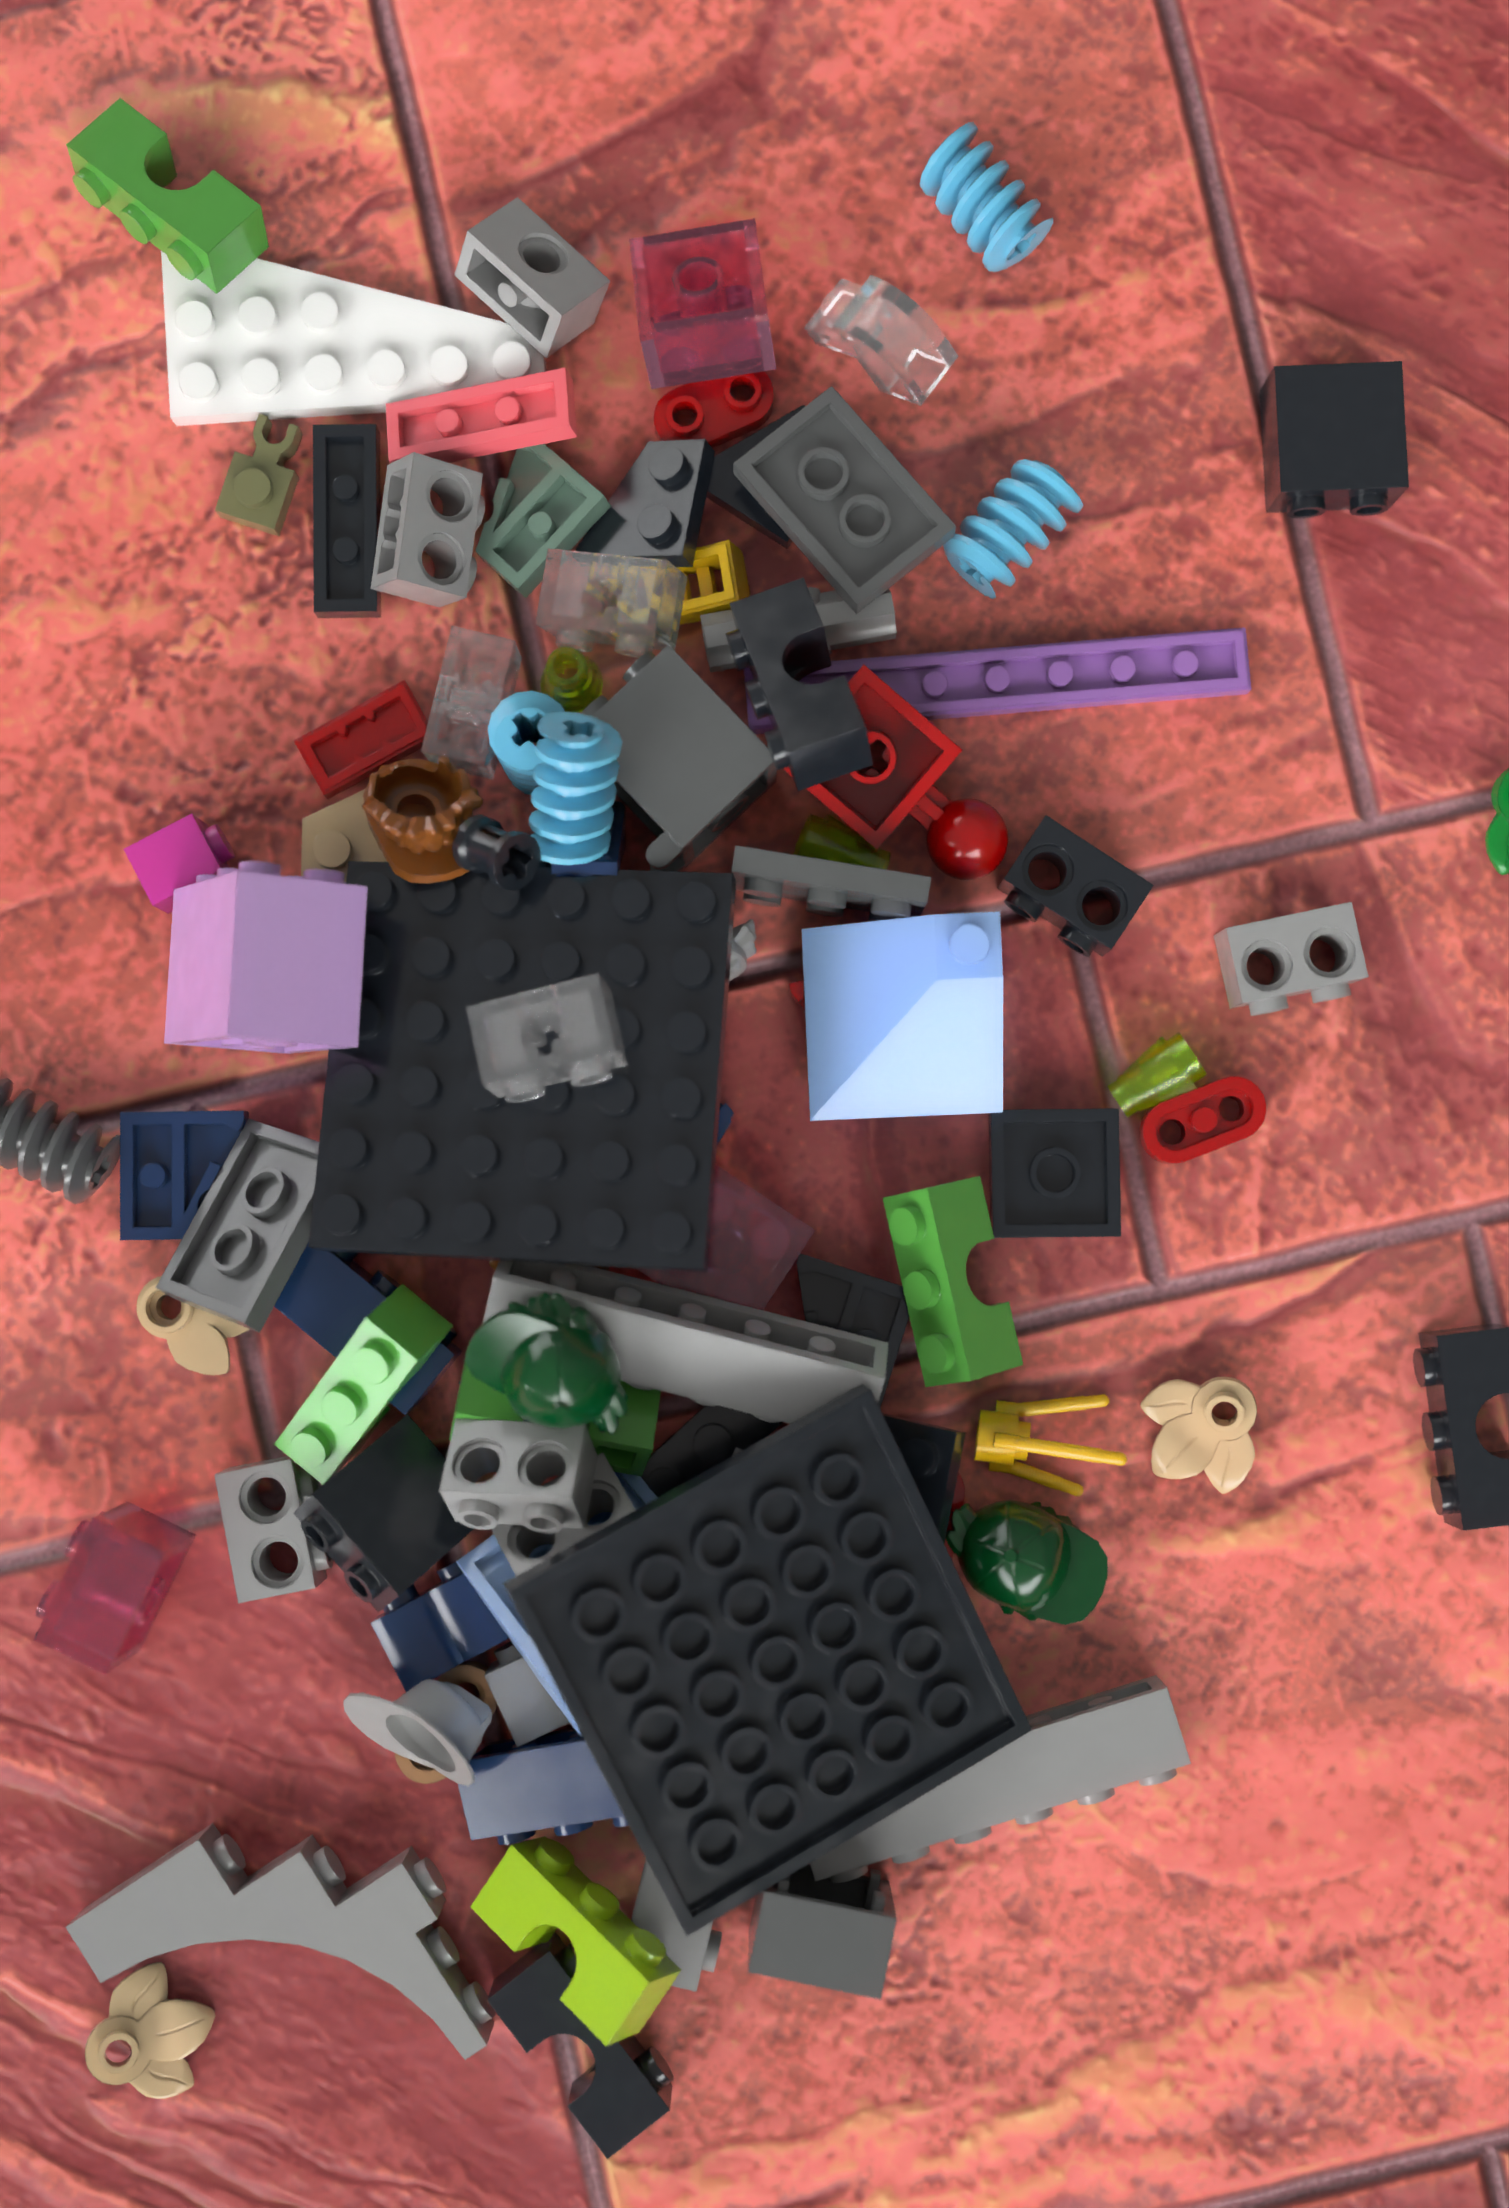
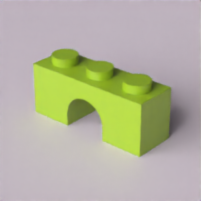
[471,1836,681,2046]

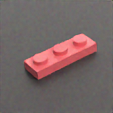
[386,367,577,463]

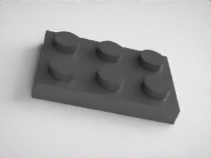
[733,386,956,614]
[731,845,931,921]
[156,1118,319,1333]

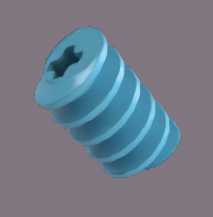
[920,122,1054,272]
[943,459,1083,599]
[488,691,565,795]
[528,711,622,865]

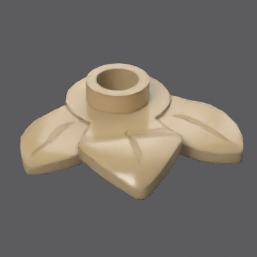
[137,1276,250,1375]
[1140,1377,1257,1494]
[85,1962,215,2099]

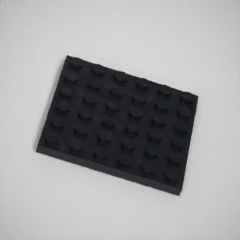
[308,861,736,1272]
[503,1384,1032,1936]

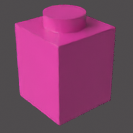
[123,813,235,914]

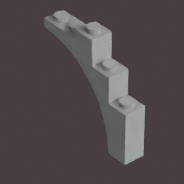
[66,1823,495,2060]

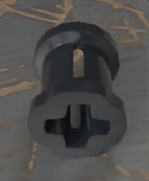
[452,814,541,891]

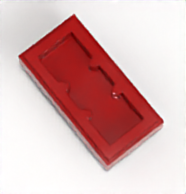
[294,679,438,799]

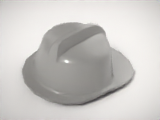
[343,1679,492,1786]

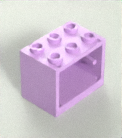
[164,861,368,1054]

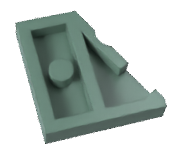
[476,444,611,599]

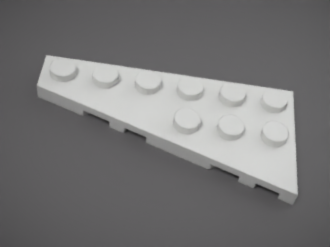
[161,251,546,426]

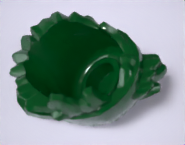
[465,1292,628,1435]
[946,1499,1108,1625]

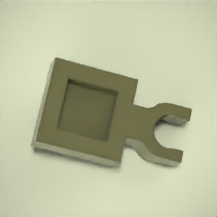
[215,414,303,536]

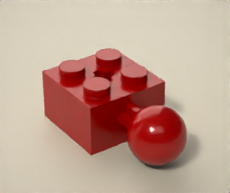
[783,664,1008,880]

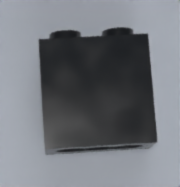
[1260,361,1409,519]
[293,1414,475,1612]

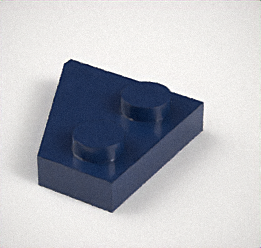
[120,1111,249,1240]

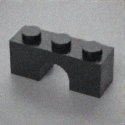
[725,578,873,791]
[1413,1324,1509,1531]
[487,1932,674,2160]

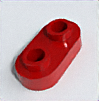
[653,363,774,448]
[1139,1076,1266,1164]

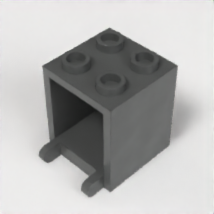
[581,644,777,872]

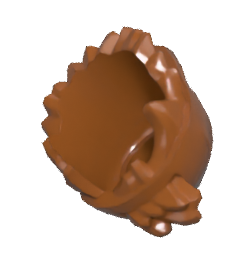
[362,756,483,884]

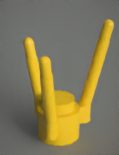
[974,1394,1127,1496]

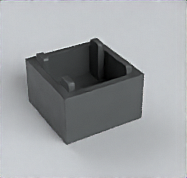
[748,1864,897,1999]

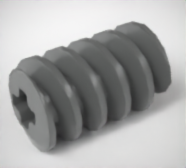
[0,1078,120,1204]

